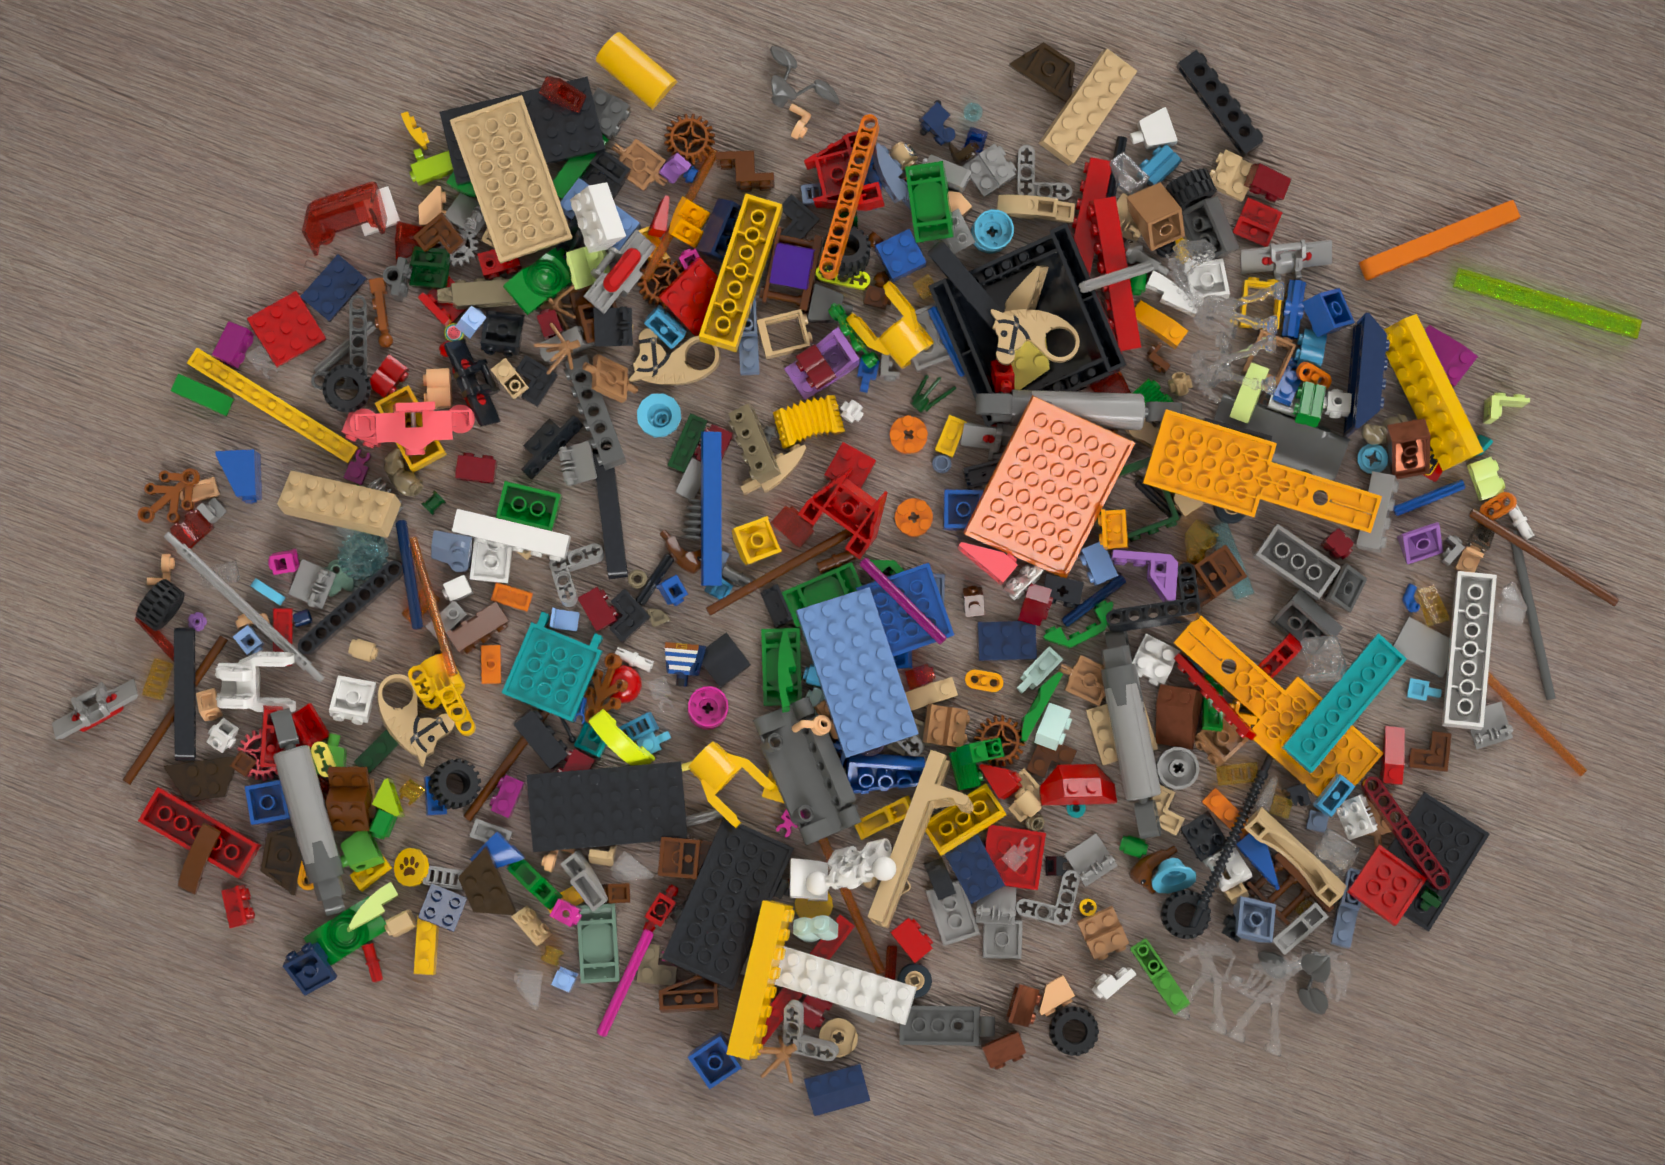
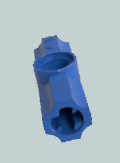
[1281,280,1306,339]

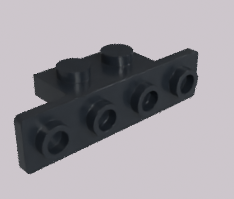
[521,415,584,480]

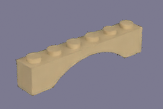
[1125,418,1204,519]
[1244,807,1346,907]

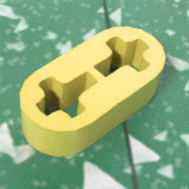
[311,742,336,777]

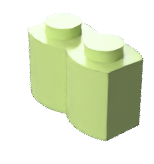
[1467,457,1505,501]

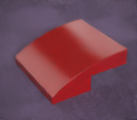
[1233,197,1283,247]
[291,703,329,749]

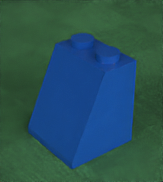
[215,449,262,504]

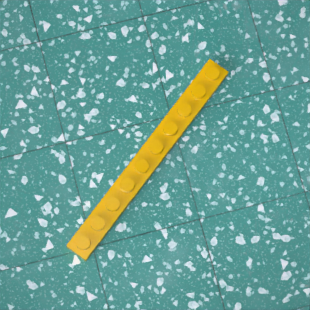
[187,348,358,464]

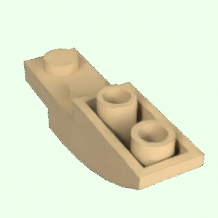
[996,195,1075,224]
[741,444,806,496]

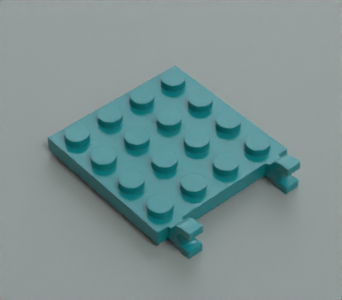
[501,612,603,722]

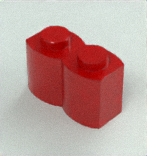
[370,354,409,398]

